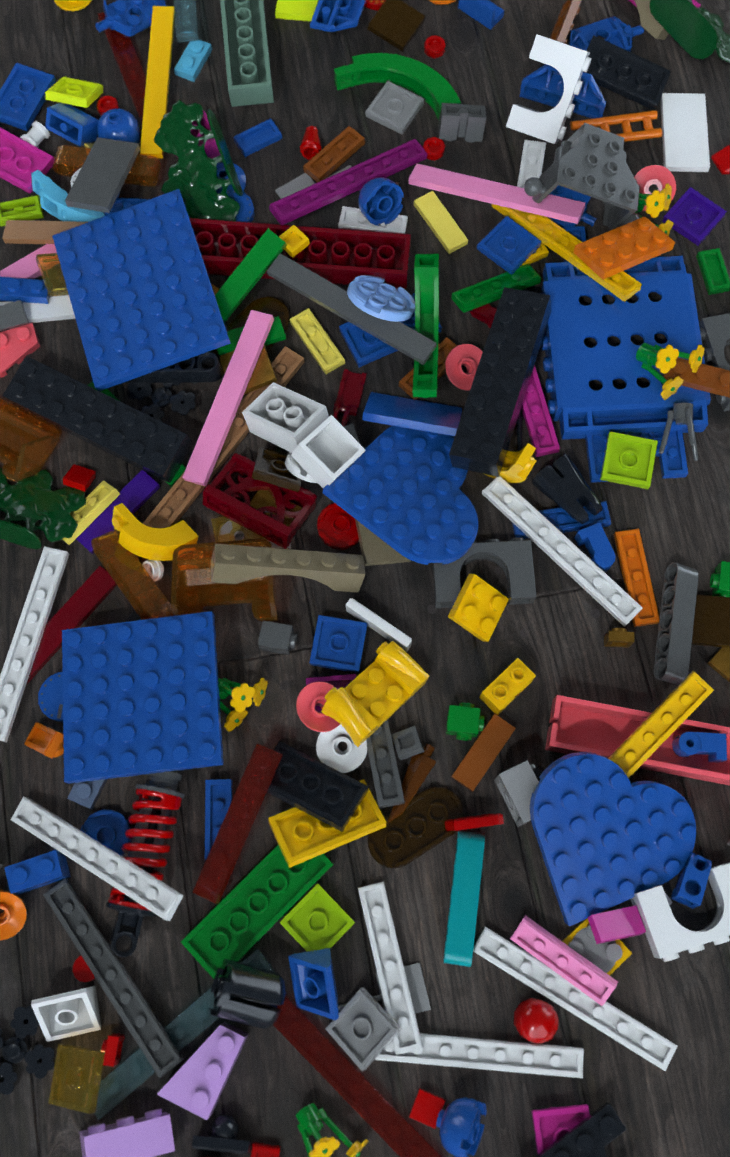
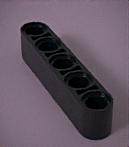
[124,352,224,383]

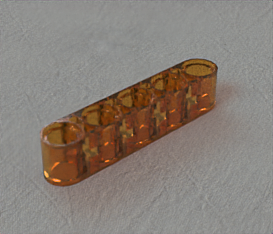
[52,145,162,187]
[91,530,177,620]

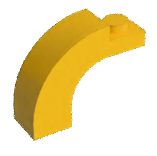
[485,443,537,483]
[112,503,199,561]

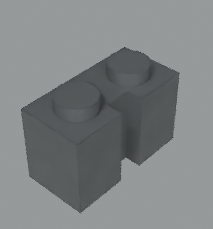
[438,103,486,143]

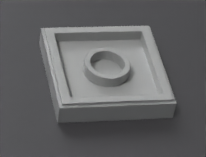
[366,81,424,135]
[325,987,401,1071]

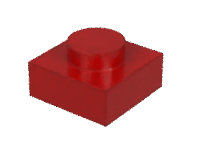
[101,1033,125,1067]

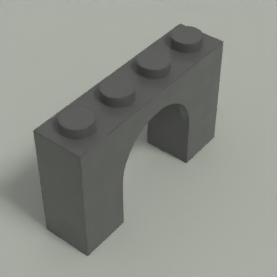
[699,313,730,412]
[432,538,536,609]

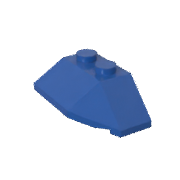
[310,0,366,32]
[519,64,606,119]

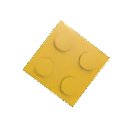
[448,574,509,642]

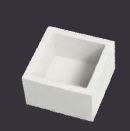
[291,415,366,488]

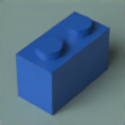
[45,103,99,147]
[4,850,71,894]

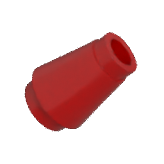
[300,126,322,160]

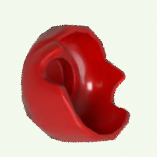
[514,998,559,1044]

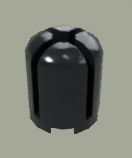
[208,958,286,1029]

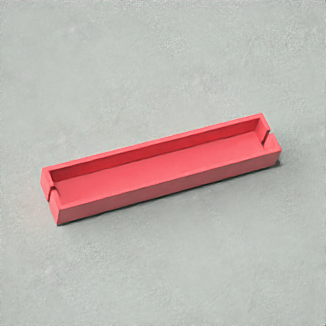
[545,695,730,786]

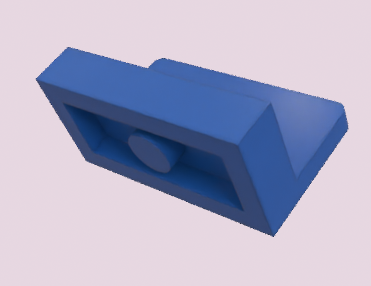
[458,0,504,30]

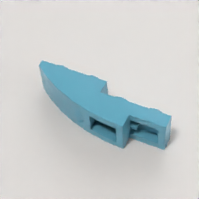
[31,170,105,222]

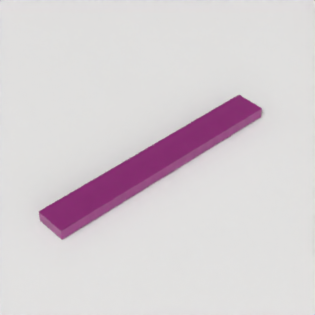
[269,139,428,226]

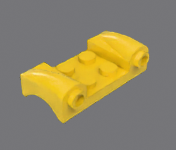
[321,641,429,747]

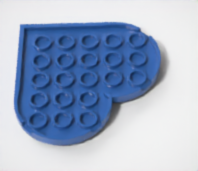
[322,426,478,565]
[530,752,696,927]

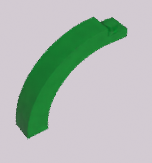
[334,53,461,121]
[412,254,439,398]

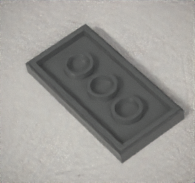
[65,137,140,213]

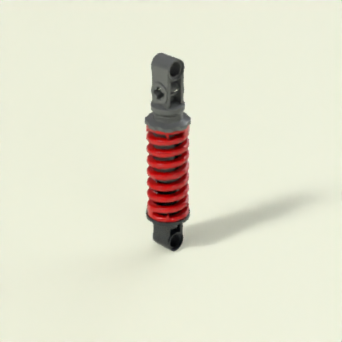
[106,770,184,957]

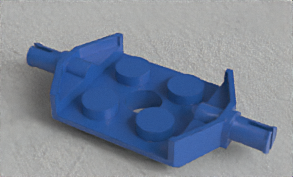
[95,0,166,37]
[569,16,644,52]

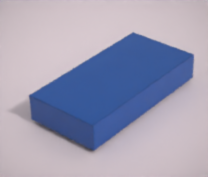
[234,118,282,157]

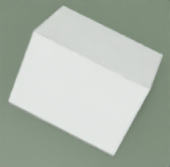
[31,986,101,1042]

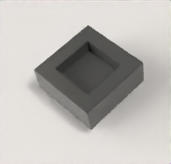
[391,726,424,761]

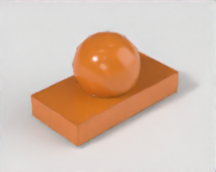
[24,722,64,759]

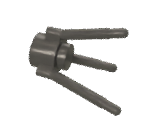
[659,403,698,461]

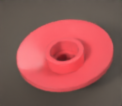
[634,165,676,211]
[445,344,483,391]
[296,682,340,732]

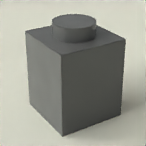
[258,621,297,655]

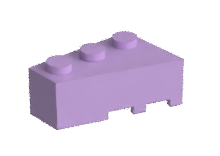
[157,1022,249,1120]
[79,1109,175,1157]

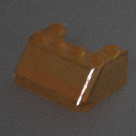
[0,398,62,482]
[171,538,278,621]

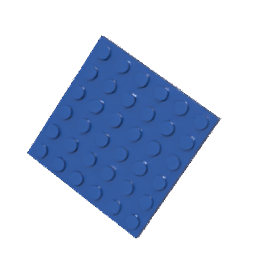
[62,611,224,784]

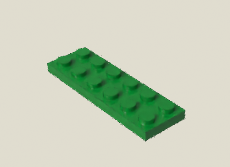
[181,845,334,979]

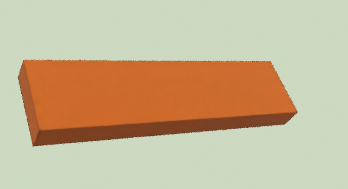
[614,529,659,627]

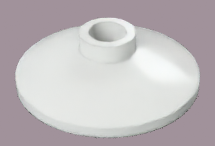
[316,725,367,773]

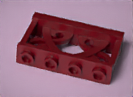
[203,453,317,549]

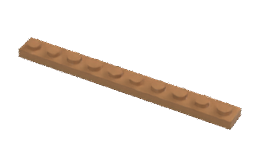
[143,346,304,528]

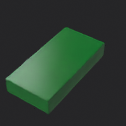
[696,248,730,295]

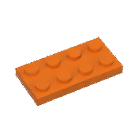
[573,216,675,280]

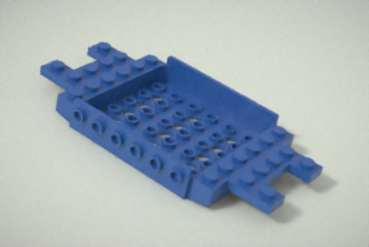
[540,226,711,483]

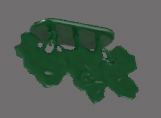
[649,0,730,63]
[154,100,243,221]
[0,467,86,549]

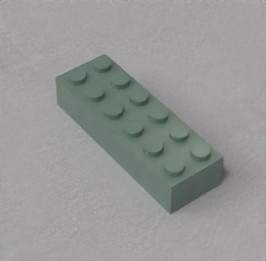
[220,0,274,107]

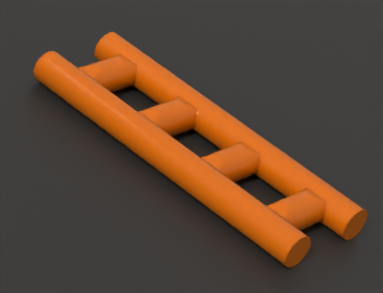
[570,110,662,142]

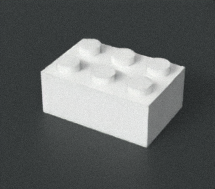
[242,382,329,453]

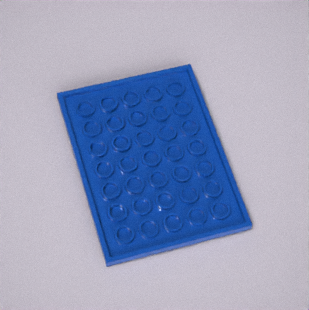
[52,189,231,391]

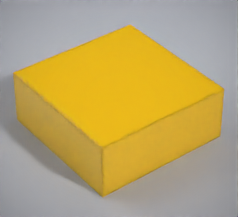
[279,225,310,258]

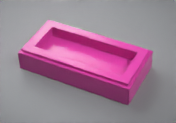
[587,905,646,944]

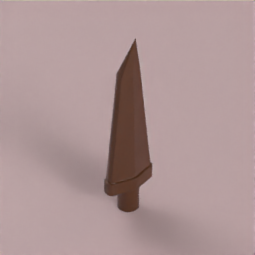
[387,744,436,824]

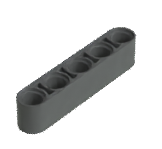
[654,562,698,685]

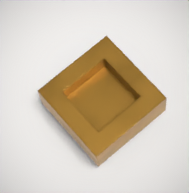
[604,628,634,648]

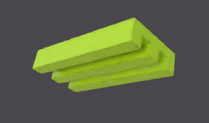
[0,195,44,227]

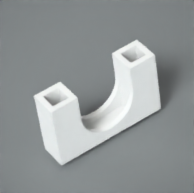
[506,35,592,144]
[633,862,730,962]

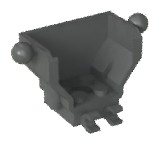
[524,123,640,229]

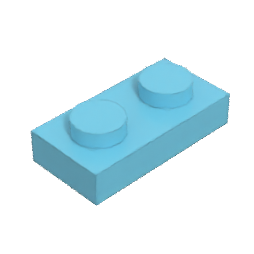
[174,37,212,82]

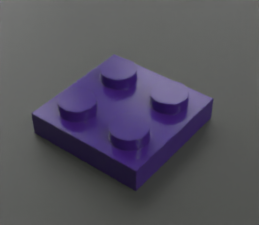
[662,187,727,246]

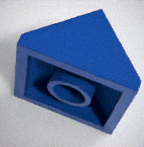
[288,948,339,1020]

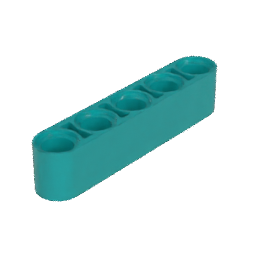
[443,830,485,967]

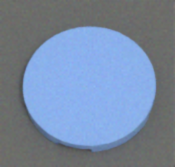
[347,275,415,322]

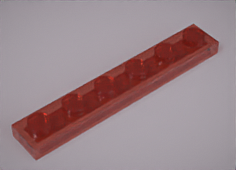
[192,743,283,904]

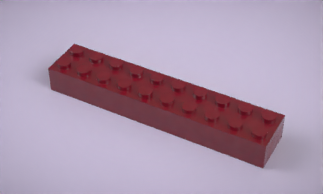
[190,218,411,289]

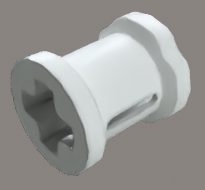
[21,121,50,148]

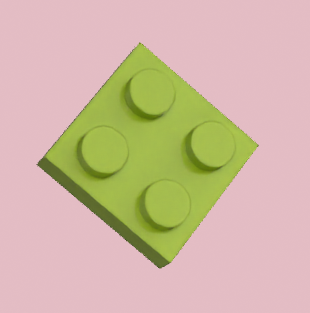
[600,431,658,489]
[279,884,355,952]

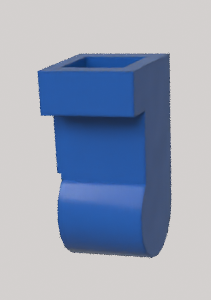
[574,522,616,572]
[672,732,727,763]
[670,852,712,909]

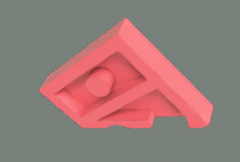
[0,323,40,378]

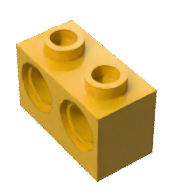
[479,658,536,715]

